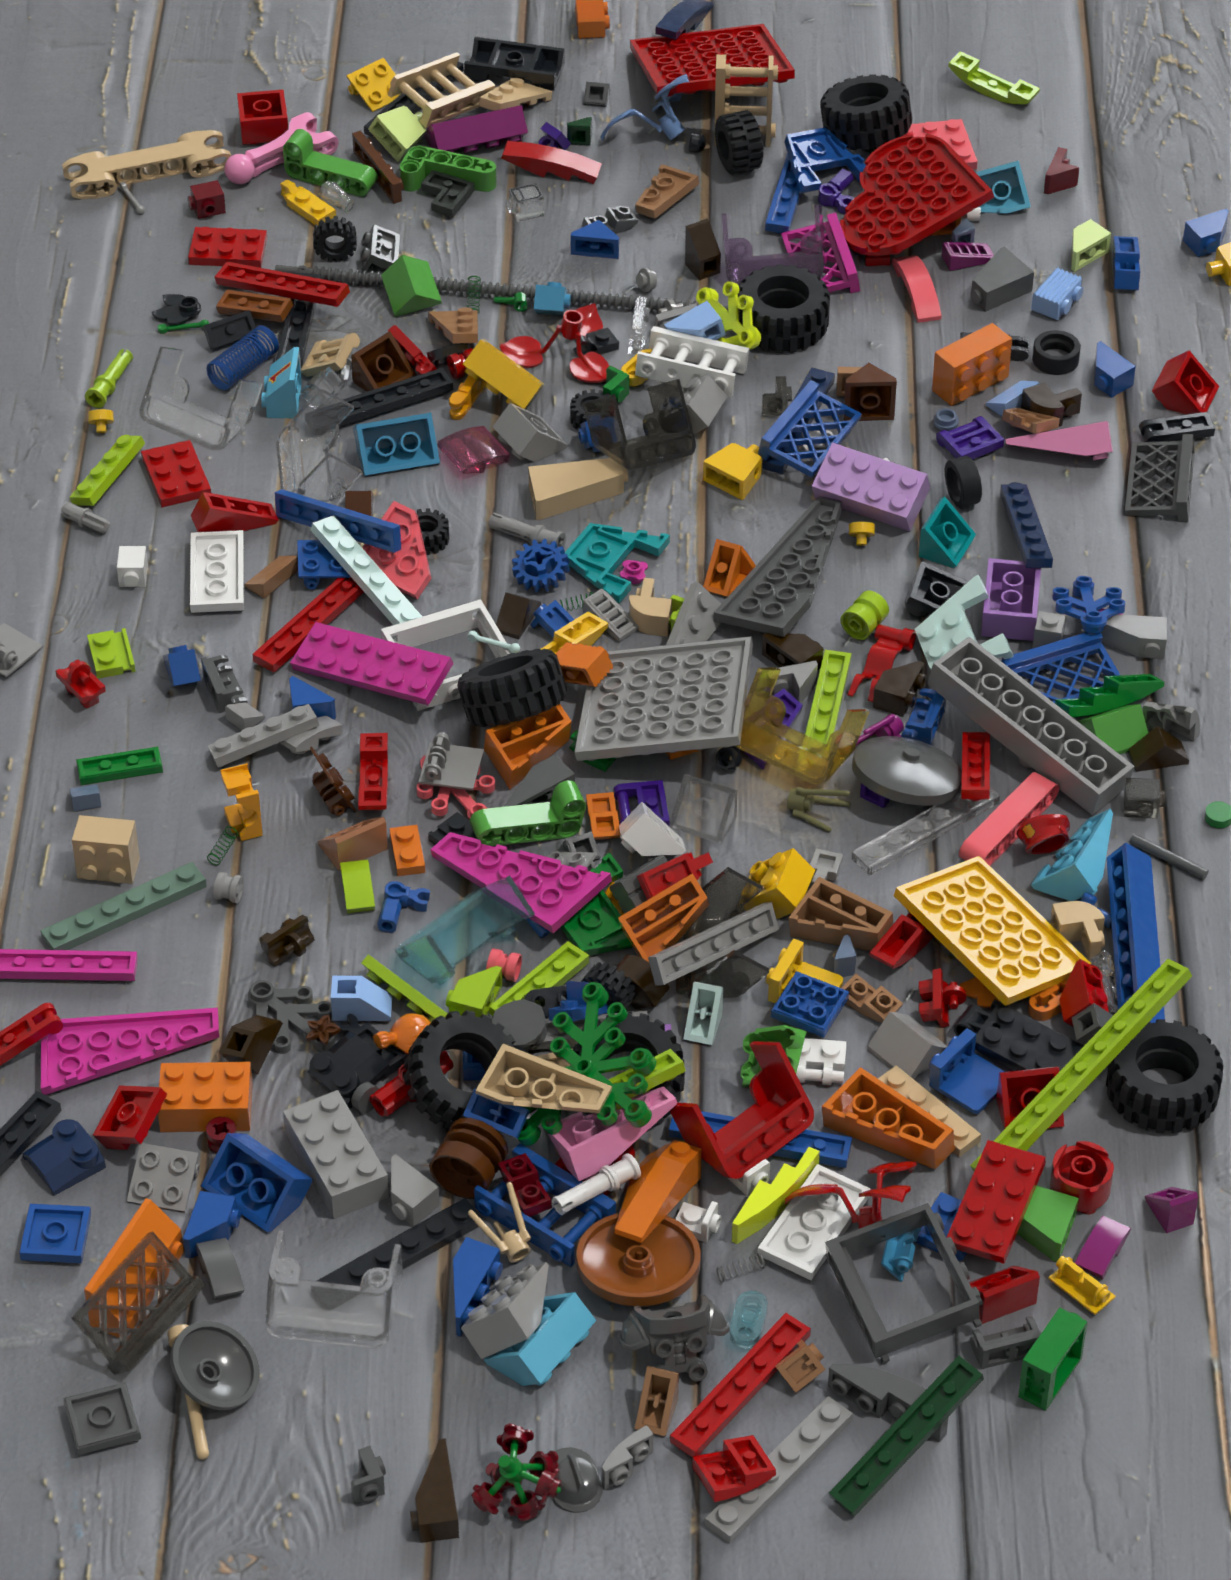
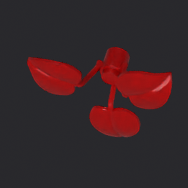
[499,303,609,383]
[785,1161,917,1229]

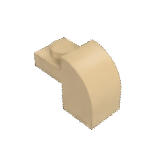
[629,578,672,637]
[1050,901,1105,961]

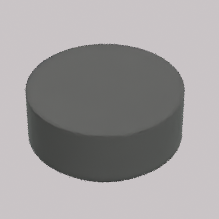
[351,1082,379,1113]

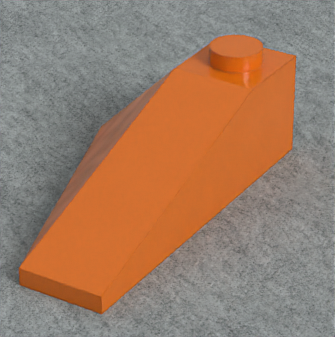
[615,1140,702,1243]

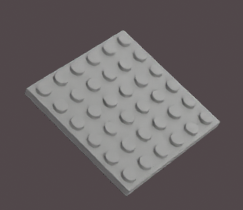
[574,637,753,761]

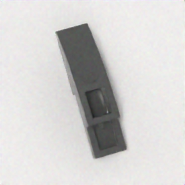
[828,1364,949,1443]

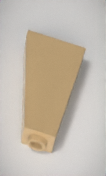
[528,457,628,520]

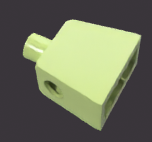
[368,106,426,162]

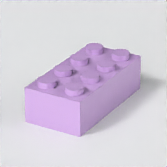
[812,443,930,532]

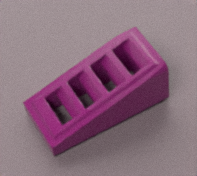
[941,242,994,271]

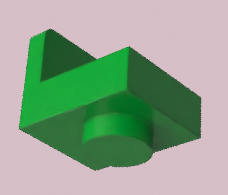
[603,366,629,405]

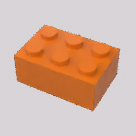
[932,323,1012,406]
[158,1062,253,1132]

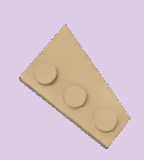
[479,78,553,111]

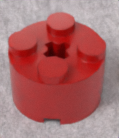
[1050,1141,1114,1215]

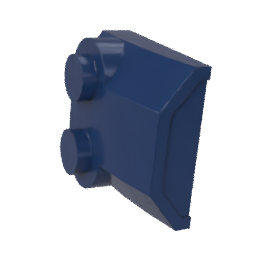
[22,1119,106,1196]

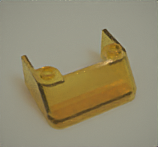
[736,667,869,784]

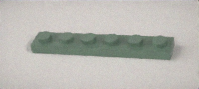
[40,862,207,950]

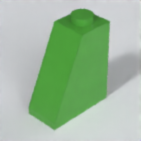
[1017,1186,1079,1262]

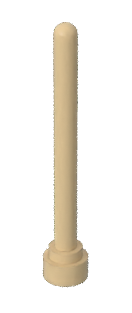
[167,1324,209,1460]

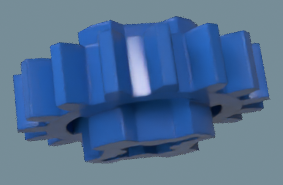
[512,539,569,592]

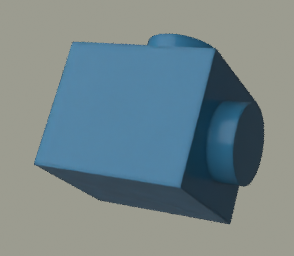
[534,282,571,315]

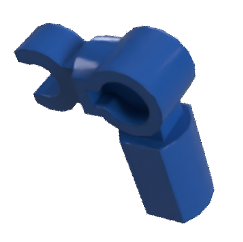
[377,881,430,933]

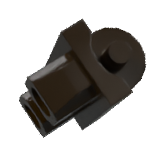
[259,915,315,967]

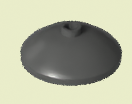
[170,1321,260,1410]

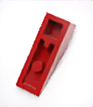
[190,492,278,532]

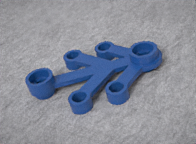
[1052,576,1126,633]

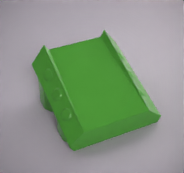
[741,1025,806,1088]

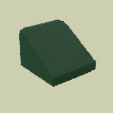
[567,117,592,145]

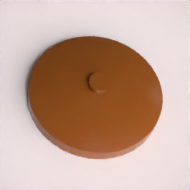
[576,1213,701,1306]

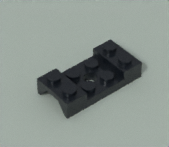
[464,37,565,91]

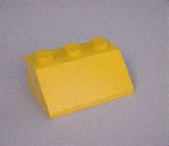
[463,339,544,409]

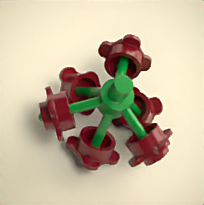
[471,1424,562,1521]

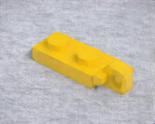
[280,179,336,226]

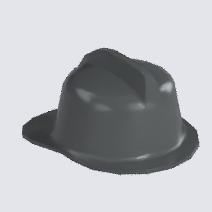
[554,1447,603,1513]

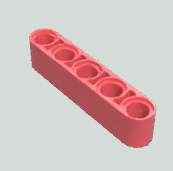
[959,772,1059,866]

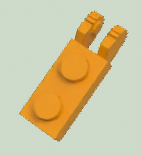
[449,374,487,420]

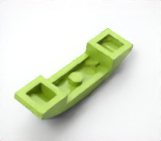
[948,51,1040,104]

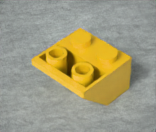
[737,848,815,919]

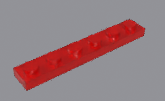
[214,262,350,307]
[252,578,364,673]
[670,1313,811,1458]

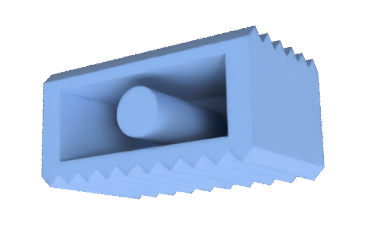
[1031,267,1083,320]

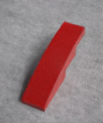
[501,141,602,184]

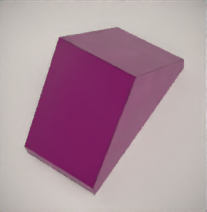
[1145,1187,1198,1234]

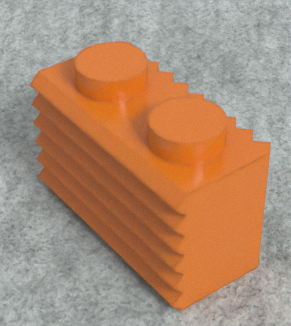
[575,0,610,39]
[556,642,613,687]

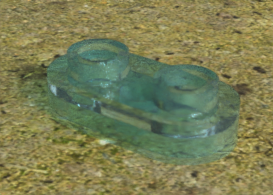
[730,1291,768,1348]

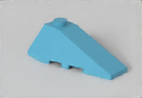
[975,161,1031,214]
[1031,809,1113,901]

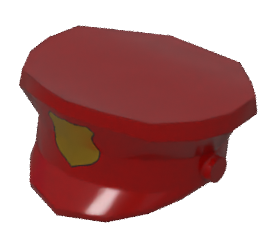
[1017,814,1070,854]

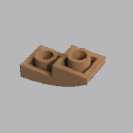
[841,974,903,1023]

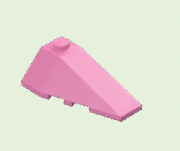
[548,1087,677,1181]

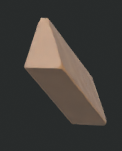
[244,556,298,598]

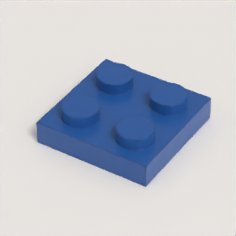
[20,1204,92,1263]

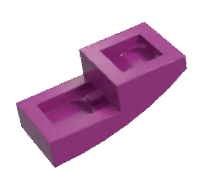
[1075,1216,1131,1279]

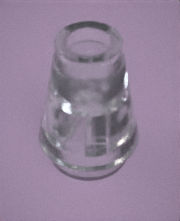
[318,181,354,213]

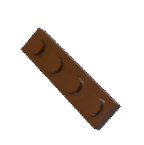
[352,130,404,204]

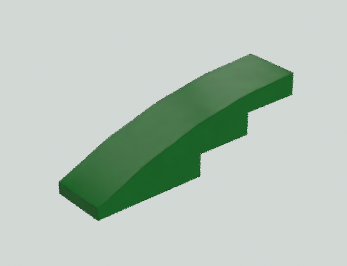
[1055,674,1165,717]

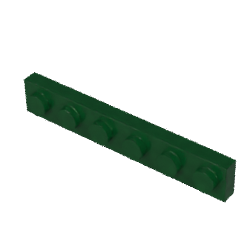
[829,1355,984,1517]

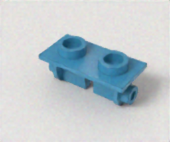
[881,1215,921,1282]

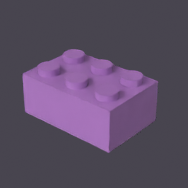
[981,558,1041,641]

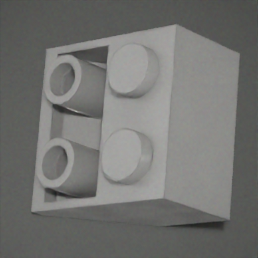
[655,374,727,436]

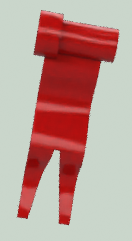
[847,624,916,702]

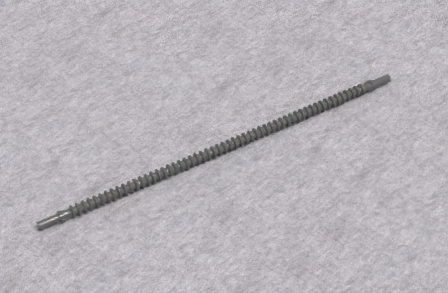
[275,265,728,313]

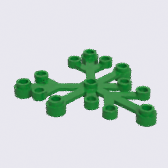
[518,982,656,1146]

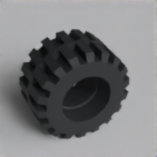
[715,110,764,174]

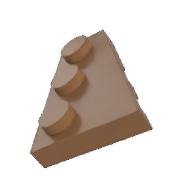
[428,308,478,343]

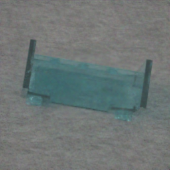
[394,875,535,985]

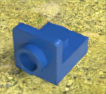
[530,600,574,638]

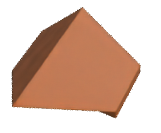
[703,539,756,597]

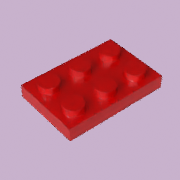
[188,227,267,268]
[141,440,211,507]

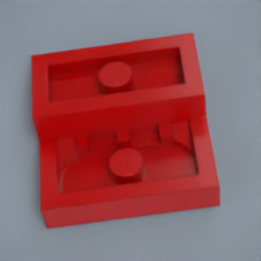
[692,1435,776,1502]

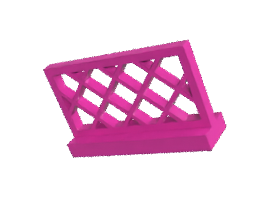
[781,213,860,293]

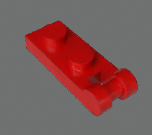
[0,1002,63,1066]

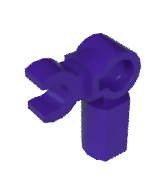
[818,169,854,214]

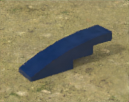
[655,0,713,40]

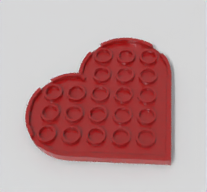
[840,134,994,256]

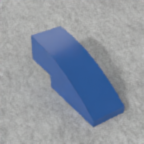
[1113,236,1140,290]

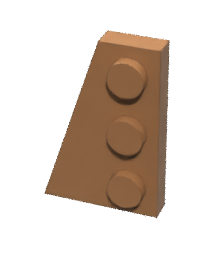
[635,164,699,219]

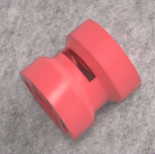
[486,948,522,982]

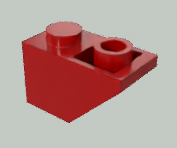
[1059,959,1109,1027]

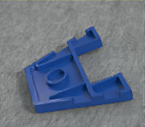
[784,127,866,193]

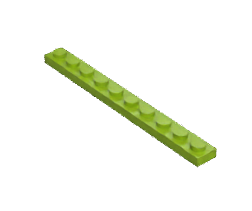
[970,959,1192,1172]

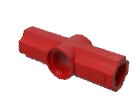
[370,1051,453,1117]

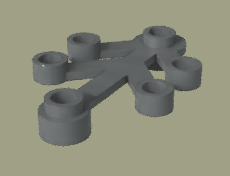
[248,980,336,1054]

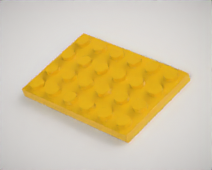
[893,856,1091,1006]

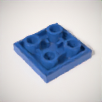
[771,971,849,1038]

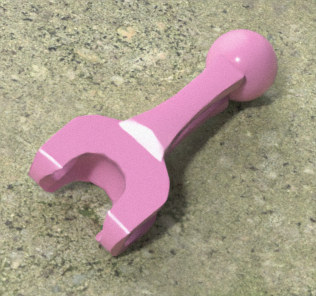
[224,112,339,184]

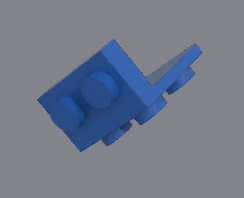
[929,1028,1004,1114]

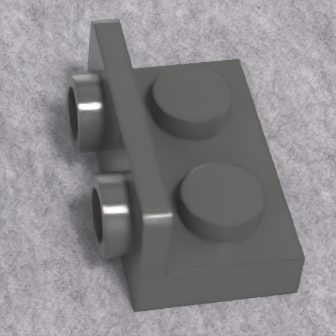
[359,224,400,271]

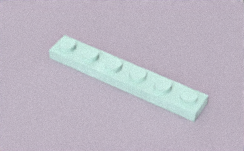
[311,515,422,625]

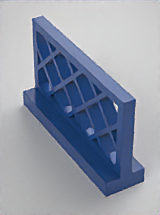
[758,380,862,478]
[1001,632,1120,703]

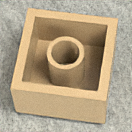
[72,815,140,884]

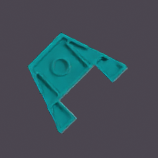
[565,523,670,604]

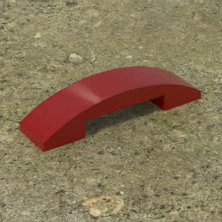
[358,733,388,810]

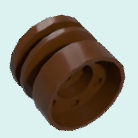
[429,1118,509,1199]

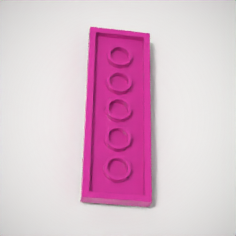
[290,622,454,706]

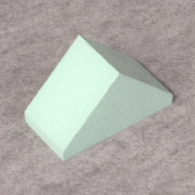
[683,981,723,1045]

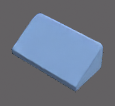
[986,381,1040,416]

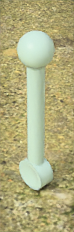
[467,631,520,653]

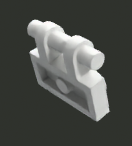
[796,1038,847,1085]

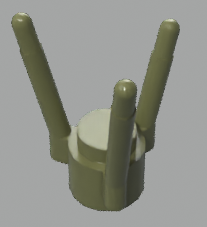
[787,787,851,832]

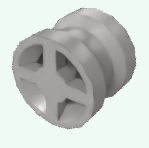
[213,872,244,903]

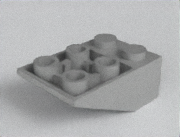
[461,1262,549,1359]

